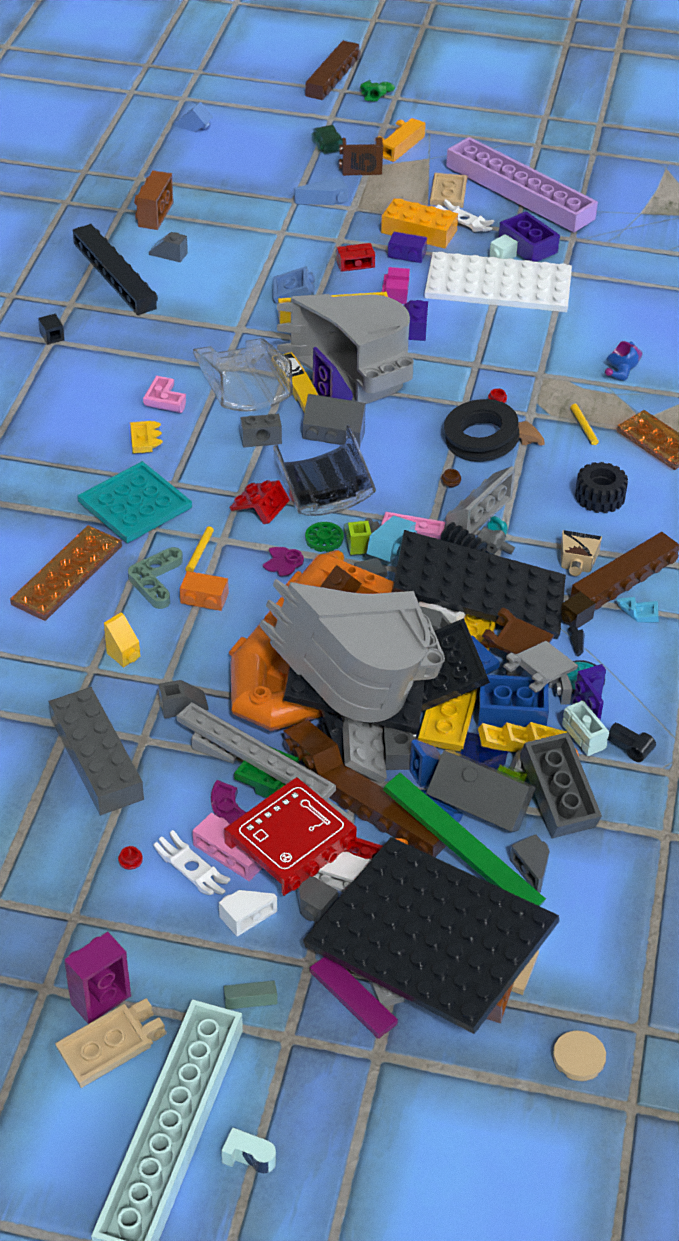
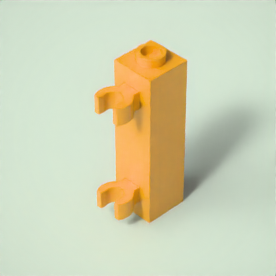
[378,118,426,162]

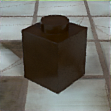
[561,592,596,629]

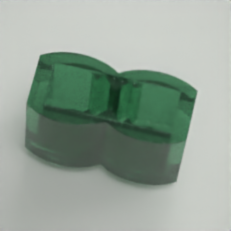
[311,125,342,154]

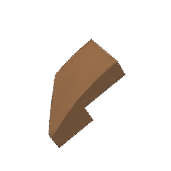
[519,421,545,445]

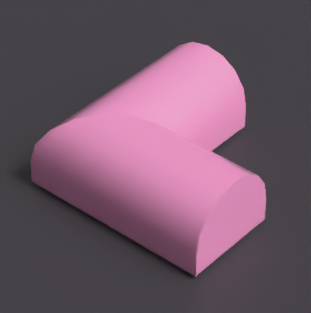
[143,376,186,413]

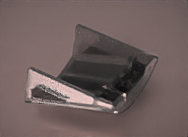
[273,425,376,516]

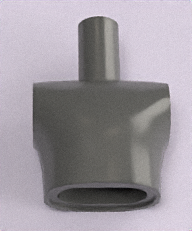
[478,526,515,555]

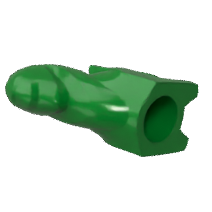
[360,80,395,101]

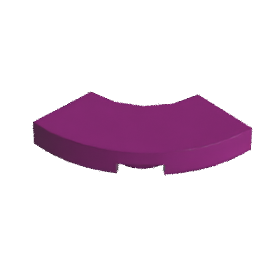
[211,780,246,824]

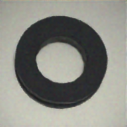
[444,399,519,461]

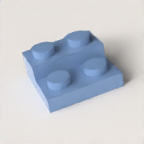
[273,266,315,303]

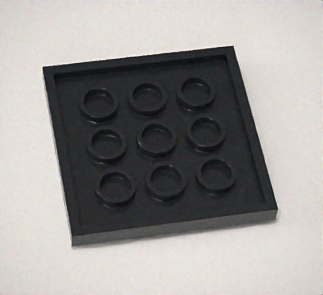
[421,618,490,712]

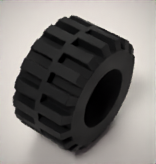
[575,462,628,513]

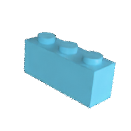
[367,515,417,562]

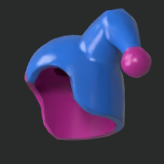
[605,341,642,381]

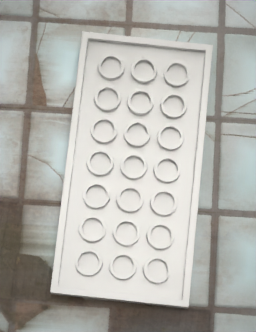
[425,252,572,312]

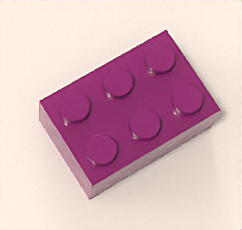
[64,932,131,1024]

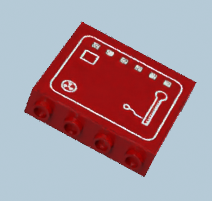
[224,777,357,896]

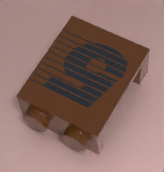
[339,137,383,176]

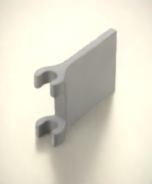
[503,641,578,692]

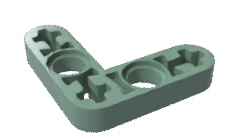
[128,547,183,609]

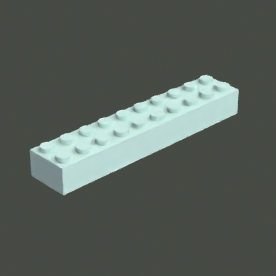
[91,1000,243,1241]

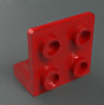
[230,480,290,524]

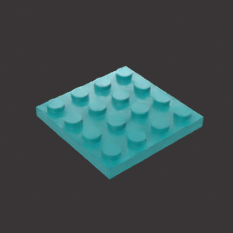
[77,461,192,543]

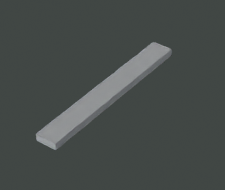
[177,702,336,801]

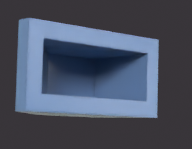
[174,102,213,132]

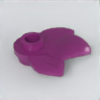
[263,547,304,576]

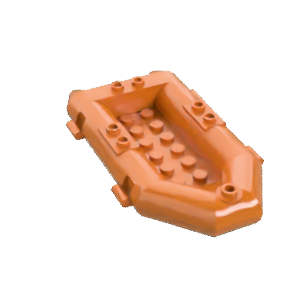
[229,550,419,732]

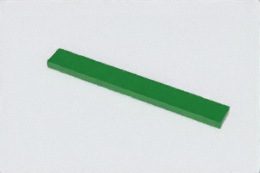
[383,773,546,906]

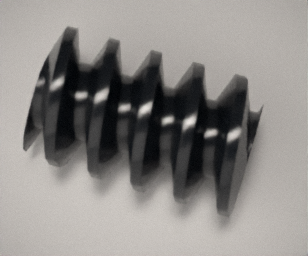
[441,522,488,552]

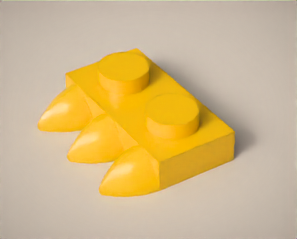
[130,421,163,453]

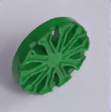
[305,522,344,552]

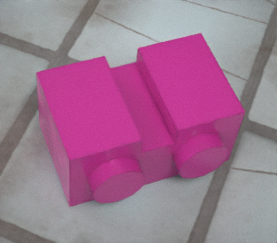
[382,267,410,304]

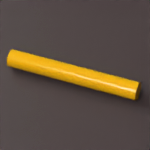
[570,404,599,445]
[185,526,214,572]

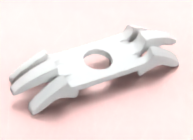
[436,199,494,232]
[153,830,230,895]

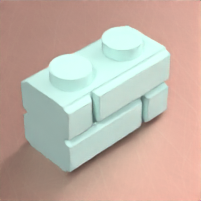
[562,701,609,756]

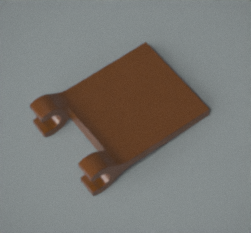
[481,608,554,654]

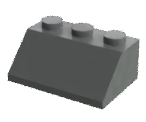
[303,394,366,448]

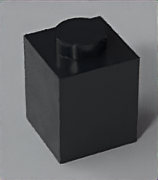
[38,313,65,345]

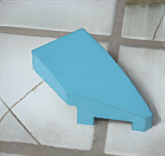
[617,597,659,622]

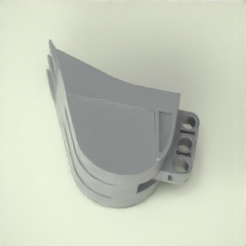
[277,294,414,404]
[260,579,445,722]

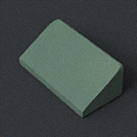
[224,980,277,1009]

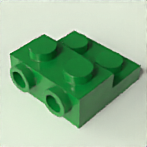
[234,746,299,798]

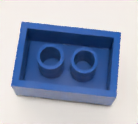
[478,675,549,727]

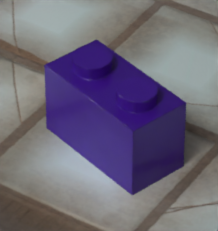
[388,232,427,263]

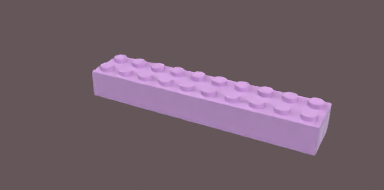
[446,137,598,232]

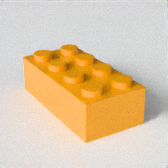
[381,198,458,249]

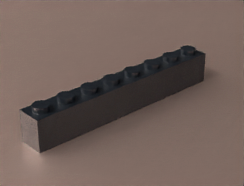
[72,224,158,316]

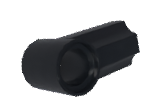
[607,722,656,762]

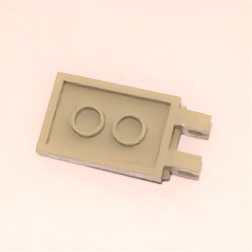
[55,998,166,1088]

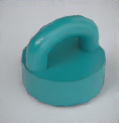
[487,516,508,534]

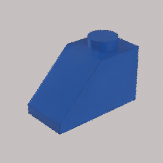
[409,739,442,787]

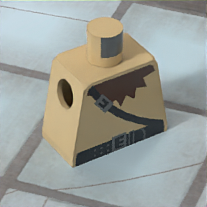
[560,530,602,576]

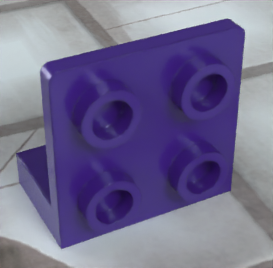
[572,664,606,720]

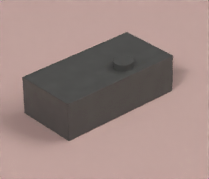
[520,732,602,839]
[426,750,536,832]

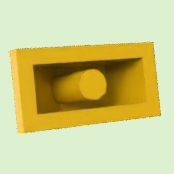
[104,612,141,668]

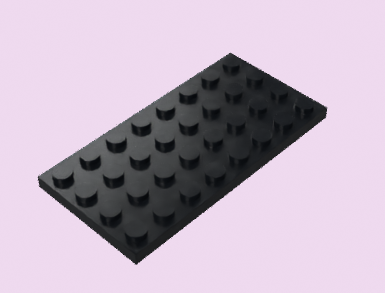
[391,530,566,639]

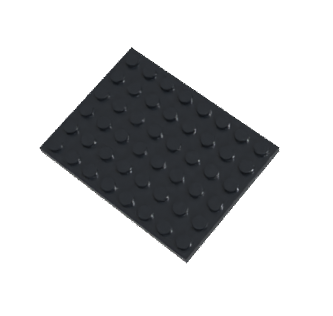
[303,837,560,1034]

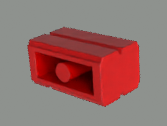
[336,243,375,272]

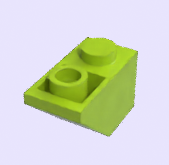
[344,521,371,555]

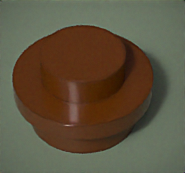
[441,469,461,487]

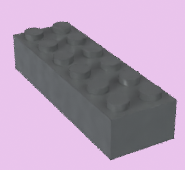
[48,687,144,815]

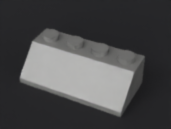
[445,466,515,534]

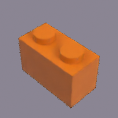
[180,571,229,611]

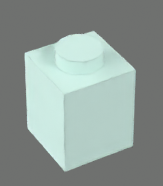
[489,235,518,259]

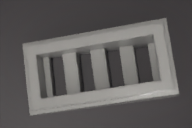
[192,732,238,764]

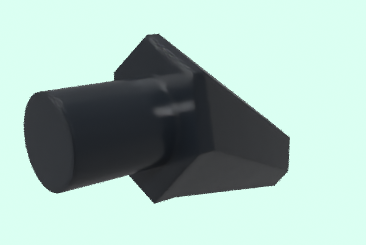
[568,625,585,656]

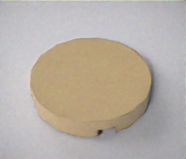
[553,1030,606,1081]

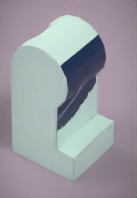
[222,1128,276,1174]

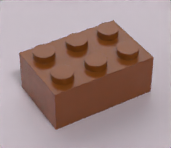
[134,170,174,230]

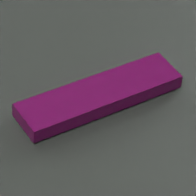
[310,957,398,1039]

